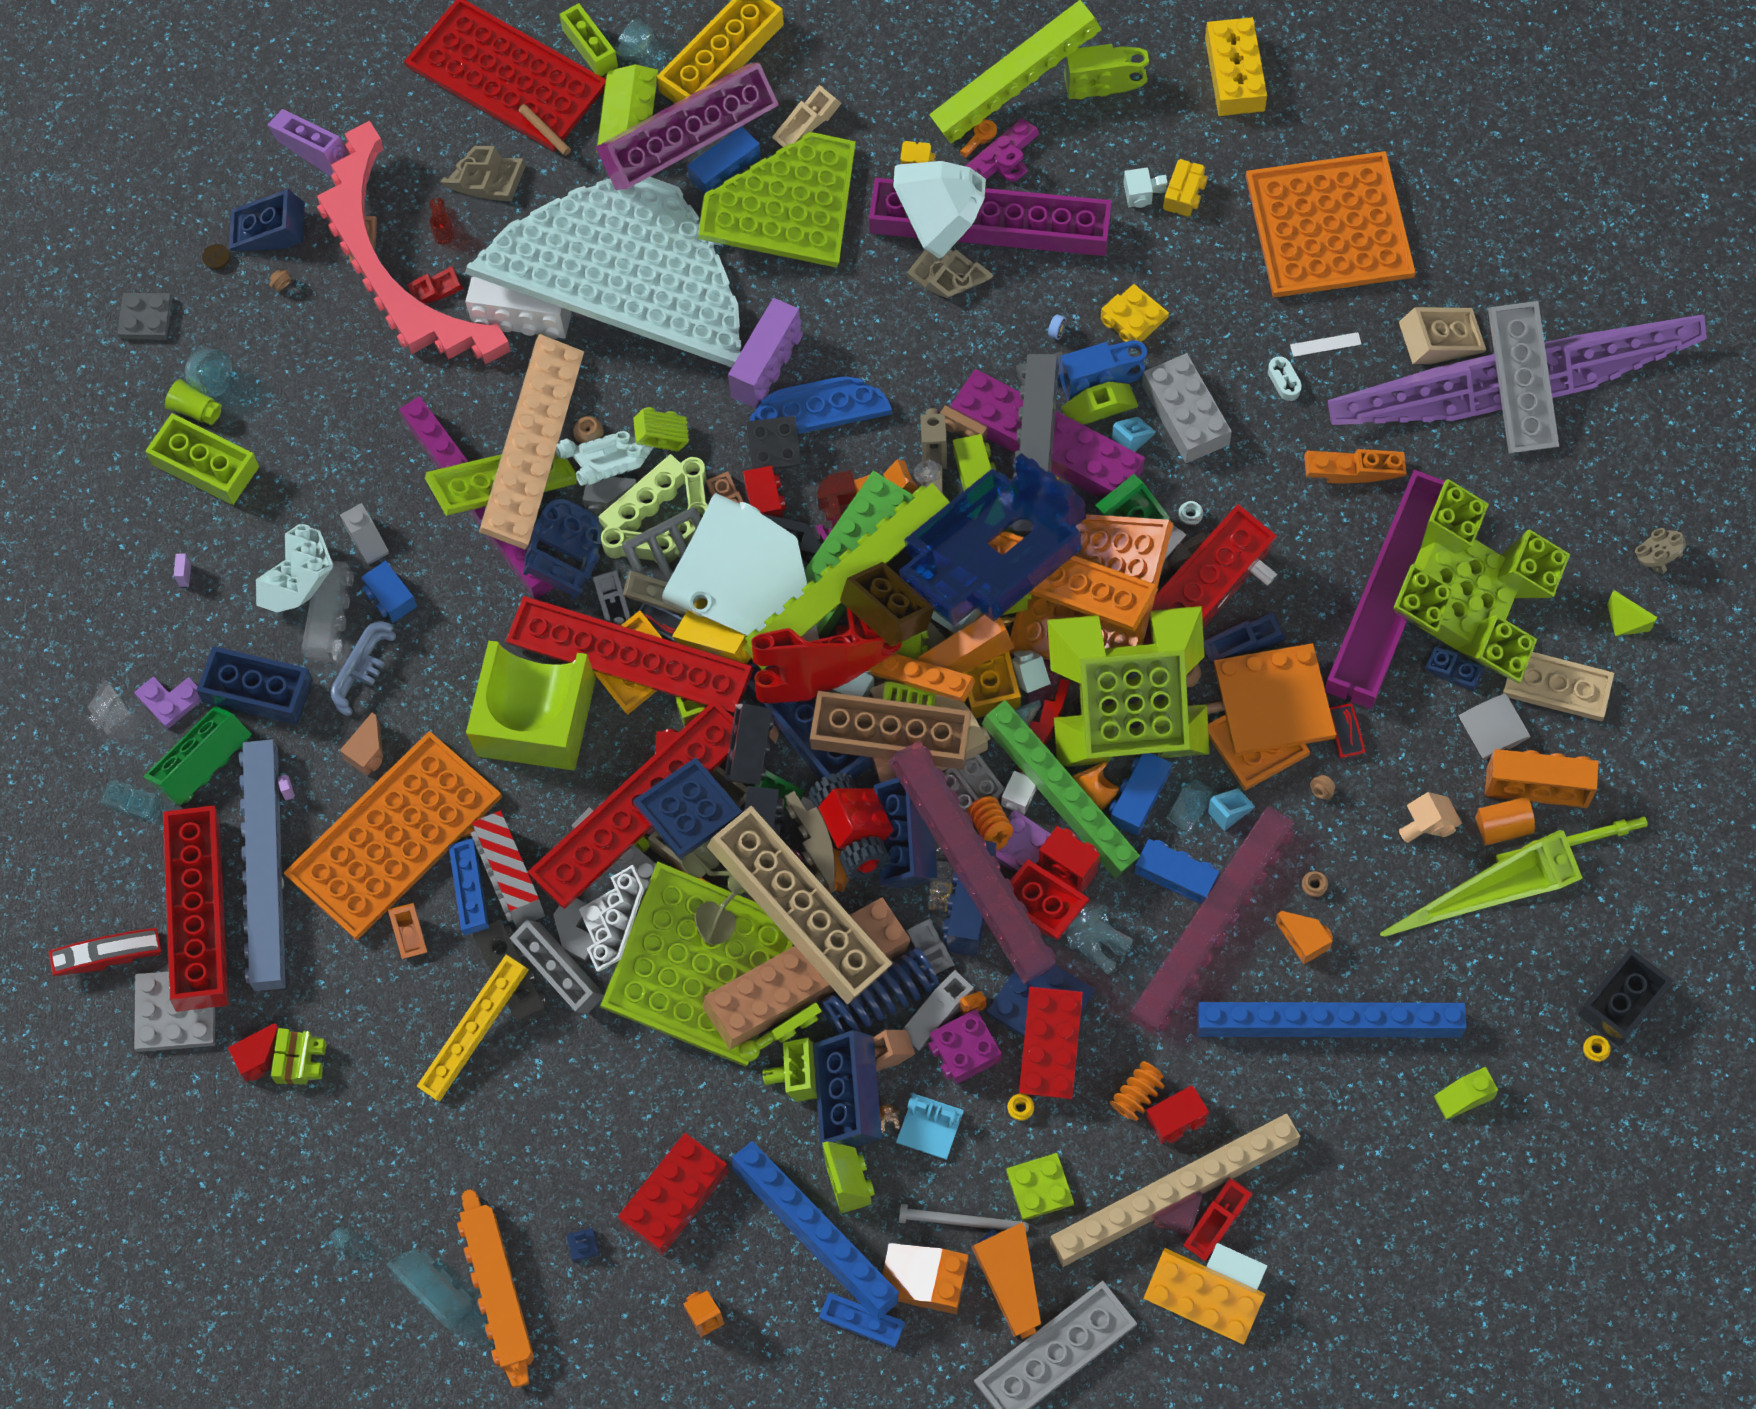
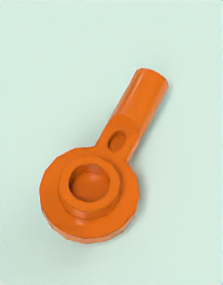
[960,119,997,158]

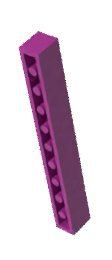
[399,396,555,600]

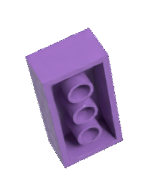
[728,298,803,409]

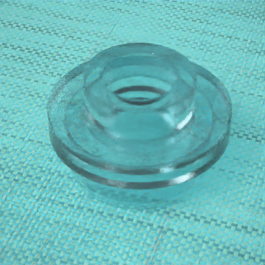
[328,1226,354,1250]

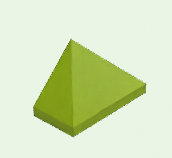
[1607,590,1657,636]

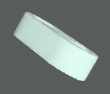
[1268,357,1302,401]

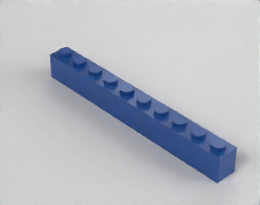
[1197,1002,1466,1038]

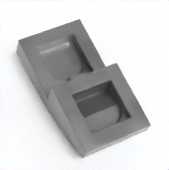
[906,919,954,974]

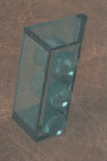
[386,1248,473,1332]

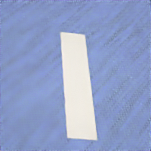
[1290,332,1362,357]

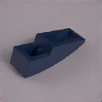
[1204,612,1287,665]

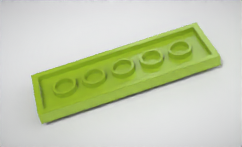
[425,452,578,516]

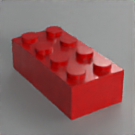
[1019,987,1083,1100]
[617,1133,729,1256]

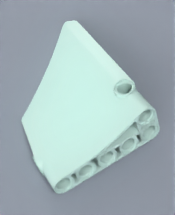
[662,493,819,642]

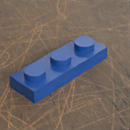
[819,1292,905,1349]

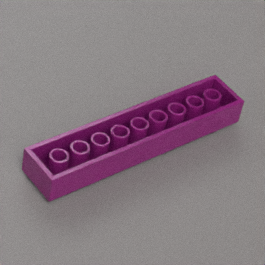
[869,178,1112,256]

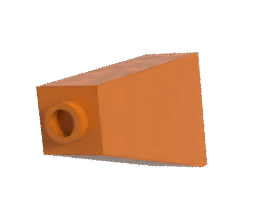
[918,609,1014,673]
[972,1222,1041,1339]

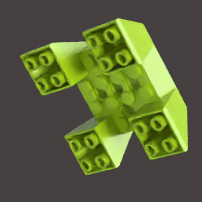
[1393,479,1570,683]
[1047,606,1210,767]

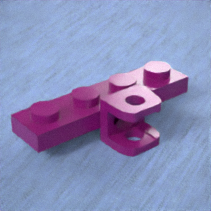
[965,118,1039,182]

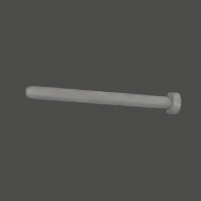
[899,1204,1029,1232]

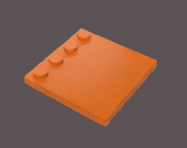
[1213,643,1336,756]

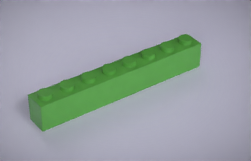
[982,700,1140,879]

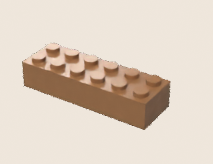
[810,691,971,770]

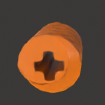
[968,796,1014,850]
[1109,1061,1165,1122]

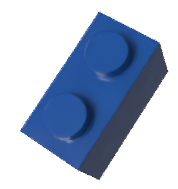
[361,561,417,623]

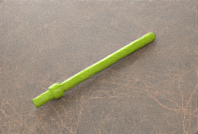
[1496,817,1648,863]

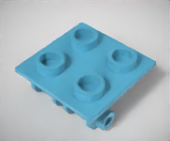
[896,1094,964,1160]

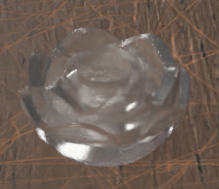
[914,460,942,487]

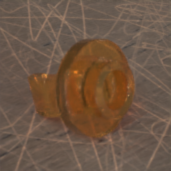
[879,1104,900,1133]

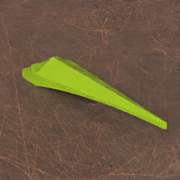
[1380,830,1582,937]

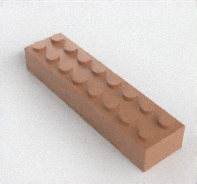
[702,897,910,1050]

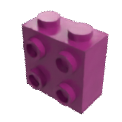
[928,1009,1002,1085]

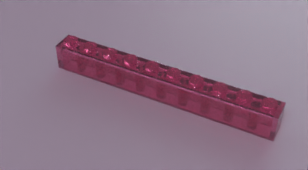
[889,740,1056,984]
[1129,806,1295,1036]

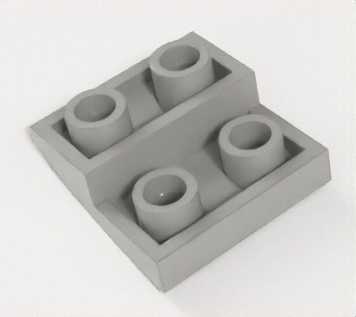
[1458,693,1531,760]
[934,754,1006,821]

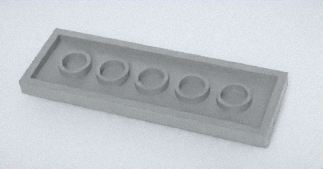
[1488,301,1559,454]
[974,1281,1137,1409]

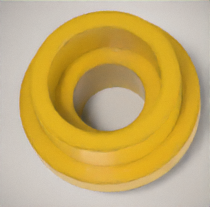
[1583,1035,1610,1062]
[1008,1094,1034,1121]

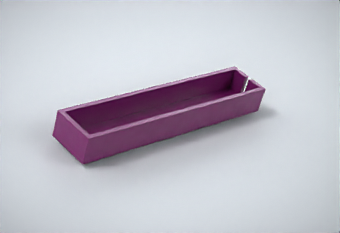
[1325,470,1445,710]

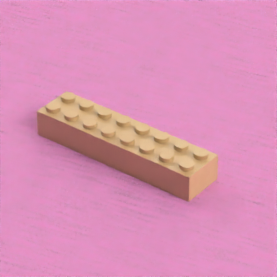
[707,806,893,1005]

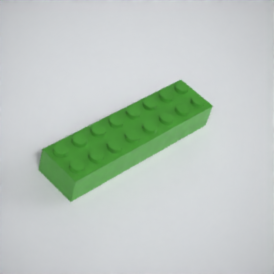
[804,471,914,639]

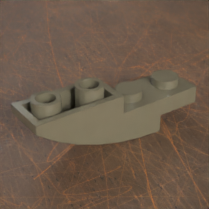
[784,791,836,893]

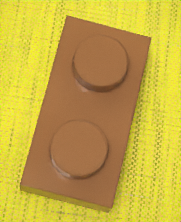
[940,405,987,443]

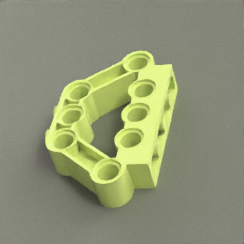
[598,454,708,563]

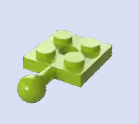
[739,1003,822,1062]

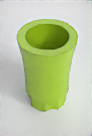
[165,379,222,425]

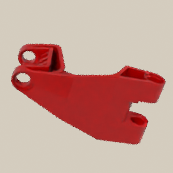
[751,607,902,703]

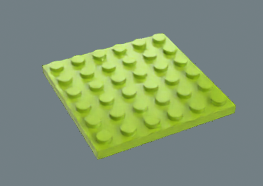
[600,862,793,1067]

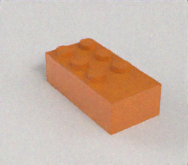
[1485,749,1598,808]

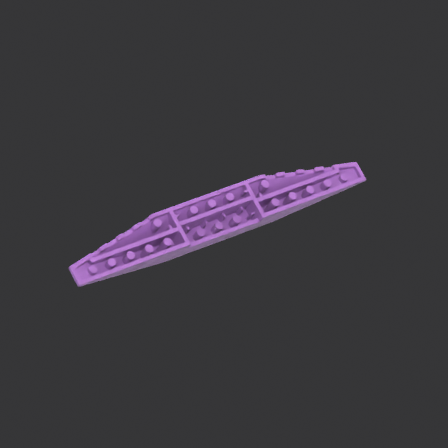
[1328,315,1707,425]

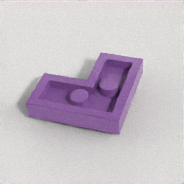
[134,676,202,729]

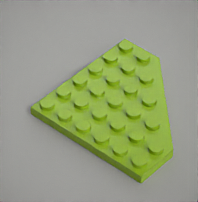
[697,132,856,267]

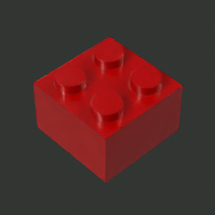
[1038,826,1100,893]

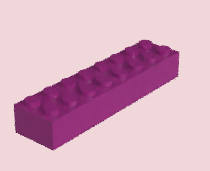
[595,62,779,190]
[950,369,1145,499]

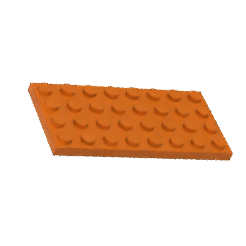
[284,731,502,941]

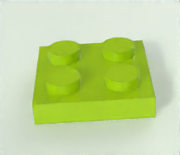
[1006,1153,1074,1221]

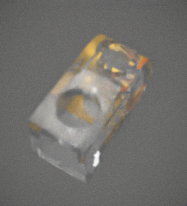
[928,861,957,912]

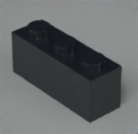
[724,703,774,786]

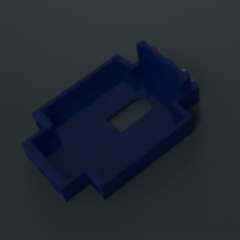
[899,453,1086,626]

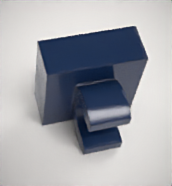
[566,1227,599,1262]

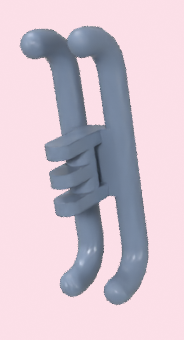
[331,621,396,716]

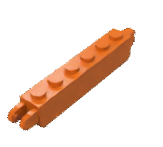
[457,1189,534,1389]

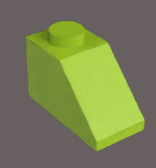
[1434,1067,1498,1120]

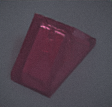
[1151,1190,1202,1237]

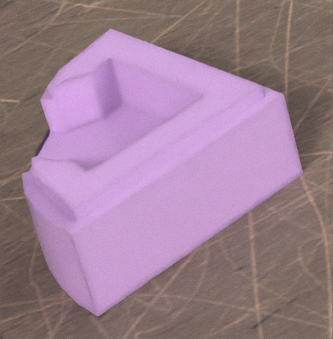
[277,774,295,801]

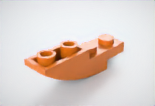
[1304,449,1407,483]

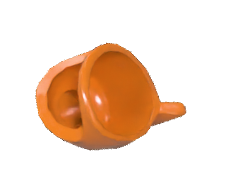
[1072,761,1119,811]

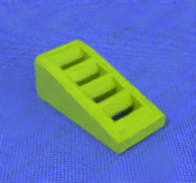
[883,681,936,706]

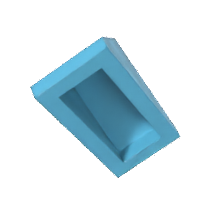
[1208,788,1255,831]

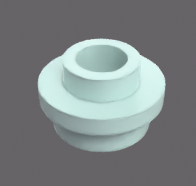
[1178,501,1203,525]

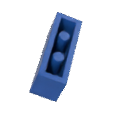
[687,126,761,194]
[1108,753,1172,836]
[1134,839,1219,906]

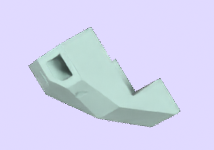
[893,161,986,259]
[256,524,333,612]

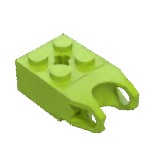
[1064,44,1149,99]

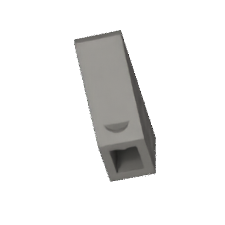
[902,970,974,1051]

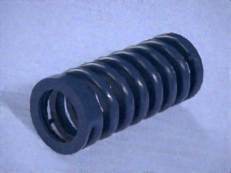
[820,947,940,1036]

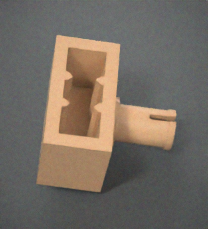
[1399,792,1462,843]

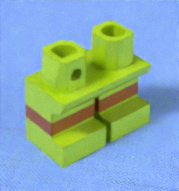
[271,1028,327,1085]

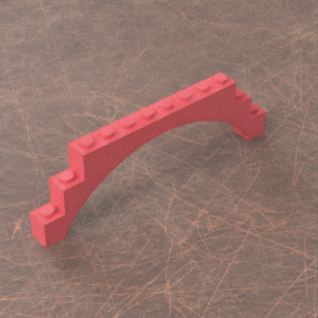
[317,121,511,365]

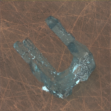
[1065,904,1134,974]

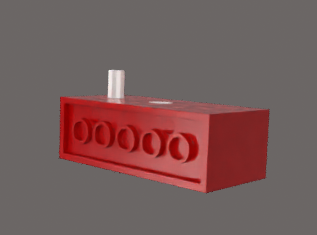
[1144,504,1277,645]

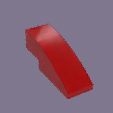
[1183,1178,1254,1261]

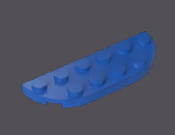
[749,377,892,434]

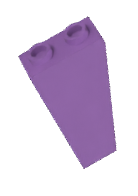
[268,109,349,177]

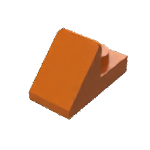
[388,903,427,959]

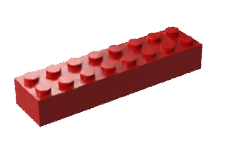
[163,805,228,1012]

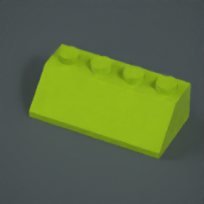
[596,64,658,153]

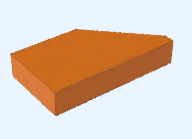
[960,991,986,1016]

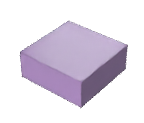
[174,554,191,587]

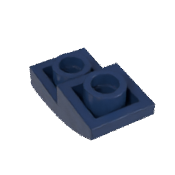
[1425,647,1484,691]

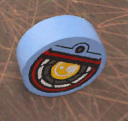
[1048,314,1066,340]

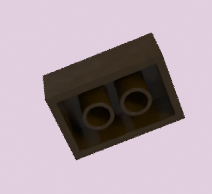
[840,562,935,647]

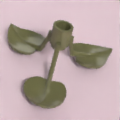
[680,841,756,945]

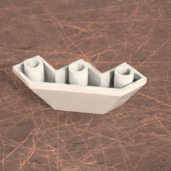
[579,865,645,972]

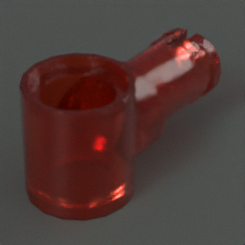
[429,198,454,245]

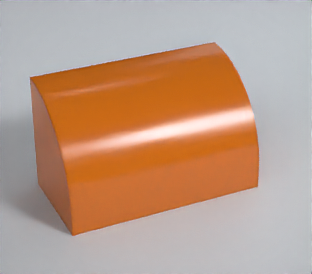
[1475,796,1535,846]

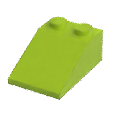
[822,1141,875,1214]

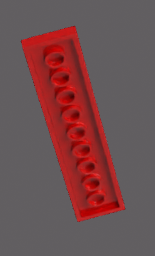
[505,596,754,715]
[528,700,734,909]

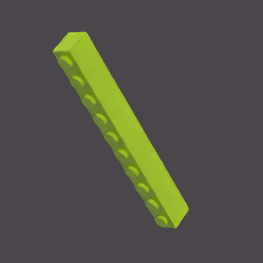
[743,483,952,670]

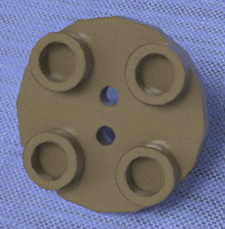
[1635,528,1686,574]

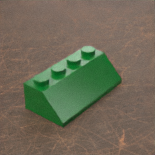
[143,706,252,806]

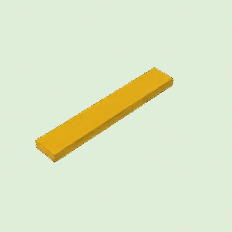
[417,954,529,1102]

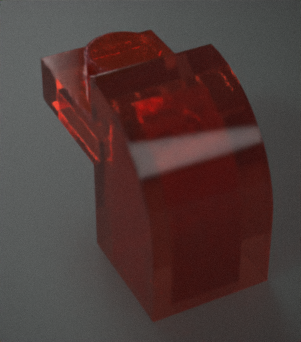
[817,470,857,528]

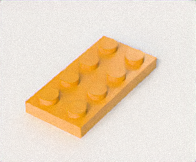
[1143,1248,1266,1345]

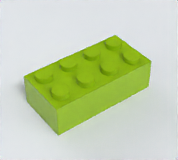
[145,413,259,505]

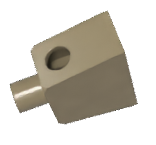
[920,408,947,470]

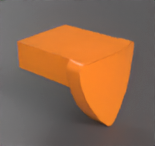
[883,459,919,494]

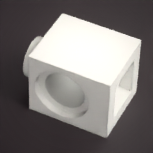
[1001,771,1037,815]

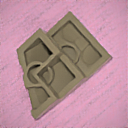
[441,146,526,202]
[906,249,993,298]

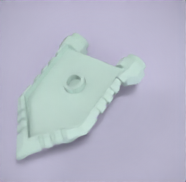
[555,431,654,486]

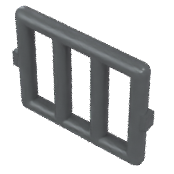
[622,507,702,582]

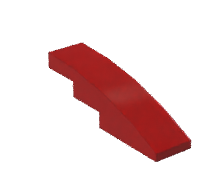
[1019,679,1070,773]

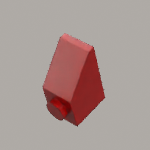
[228,1023,278,1082]

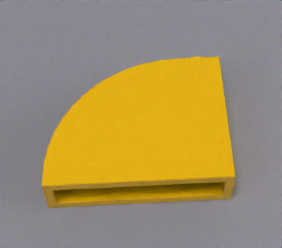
[672,598,751,664]

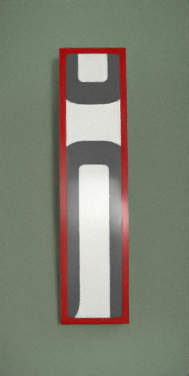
[48,928,161,976]

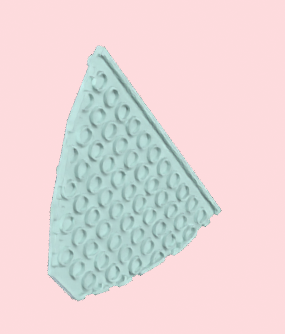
[465,177,741,367]

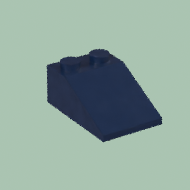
[229,189,305,251]

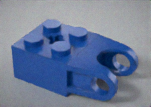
[1059,340,1147,401]

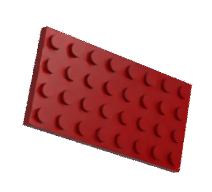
[404,0,606,152]

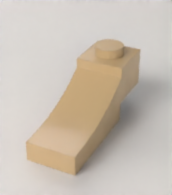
[772,85,842,147]

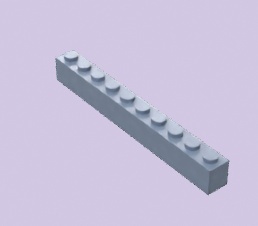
[239,739,286,991]

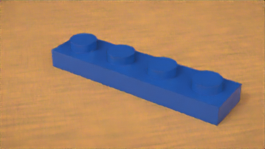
[449,838,489,935]

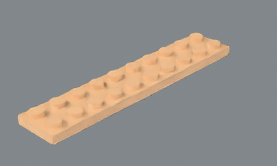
[479,334,584,550]

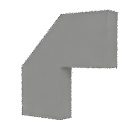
[554,898,594,962]

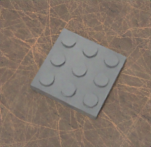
[134,972,215,1052]

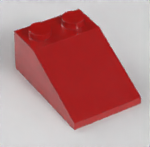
[996,859,1090,940]

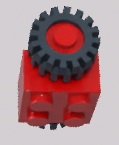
[809,772,894,881]

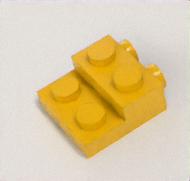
[1101,284,1169,348]

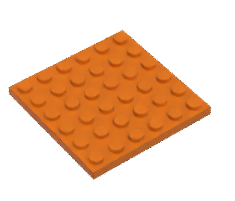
[1246,151,1415,298]
[1009,512,1174,660]

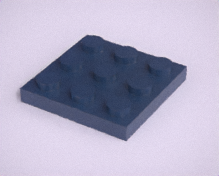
[633,757,743,860]
[987,949,1095,1038]

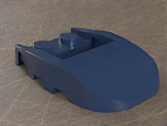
[523,499,603,600]

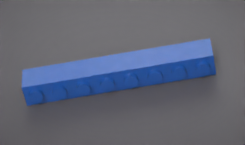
[732,1141,899,1321]

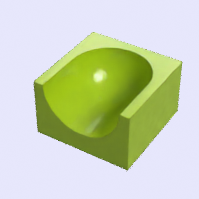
[466,641,596,771]

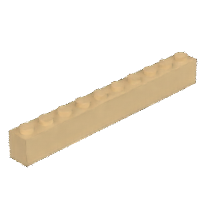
[1050,1113,1300,1267]

